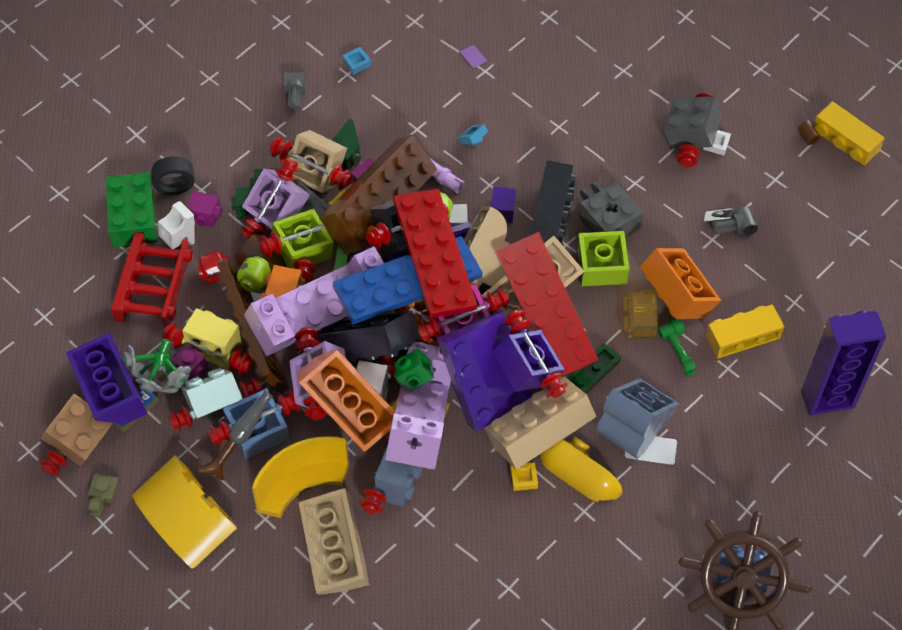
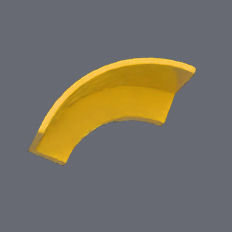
[252,437,349,518]
[132,455,237,568]

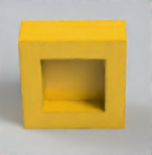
[510,462,538,491]

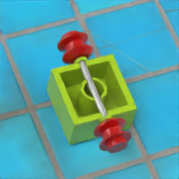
[258,209,334,269]

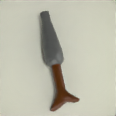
[197,391,273,481]

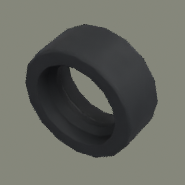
[151,156,195,195]

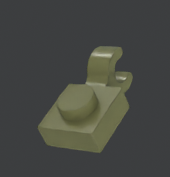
[87,474,120,518]

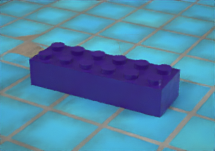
[801,310,886,416]

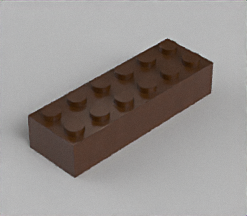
[319,134,437,254]

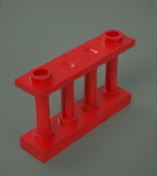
[111,232,193,328]

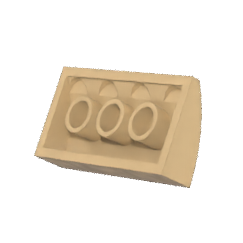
[481,236,584,329]
[298,488,370,595]

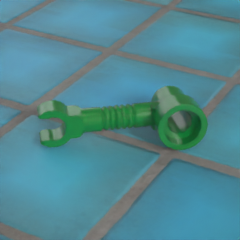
[657,318,696,376]

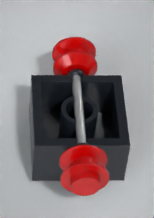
[366,200,449,254]

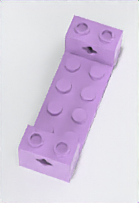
[244,246,384,357]
[385,342,451,470]

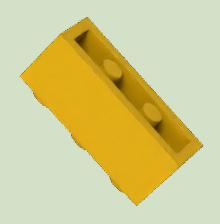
[814,101,885,166]
[706,304,784,359]

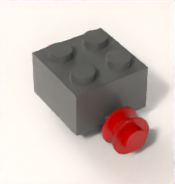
[664,93,722,167]

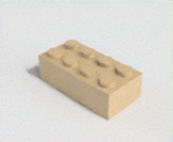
[485,376,597,470]

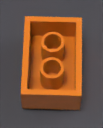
[640,248,721,319]

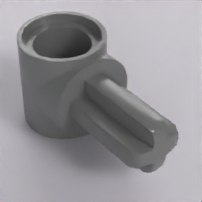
[284,72,307,110]
[712,207,758,237]

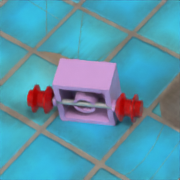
[240,158,310,239]
[290,327,346,420]

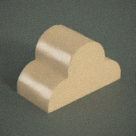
[464,206,510,288]

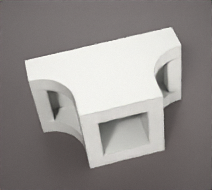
[158,201,195,249]

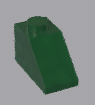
[332,118,361,171]

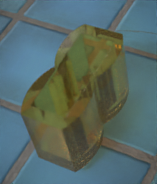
[623,290,658,338]

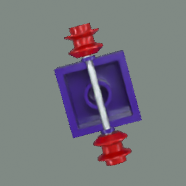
[492,310,568,398]

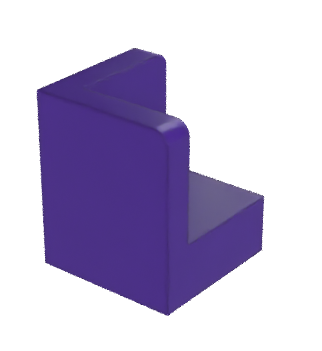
[491,187,515,223]

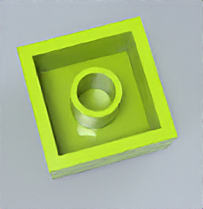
[577,231,630,286]

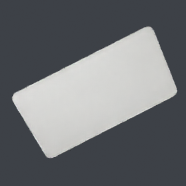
[625,437,677,465]

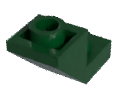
[231,169,263,219]

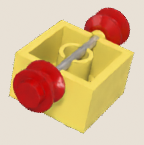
[162,308,253,376]

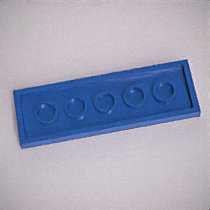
[333,236,483,324]

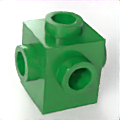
[394,348,434,392]

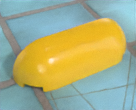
[539,439,623,502]

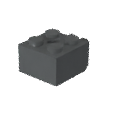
[579,181,644,237]

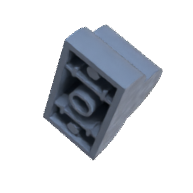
[596,378,679,459]

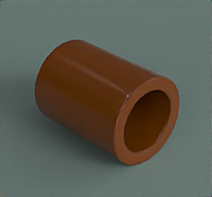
[798,121,821,145]

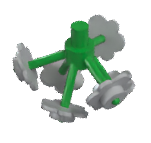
[123,339,191,393]

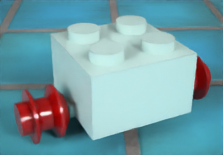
[168,368,263,432]

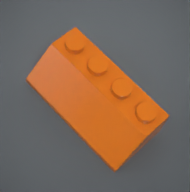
[297,348,397,452]

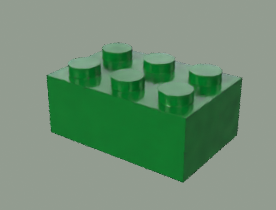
[105,172,158,247]

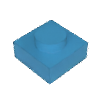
[342,47,372,75]
[458,124,488,146]

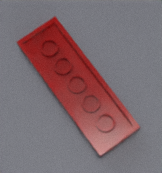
[393,189,477,319]
[495,232,599,378]

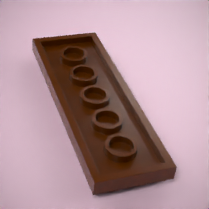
[217,259,290,393]

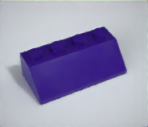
[66,332,148,424]

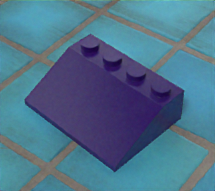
[437,311,532,431]

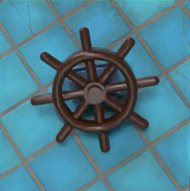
[678,511,812,630]

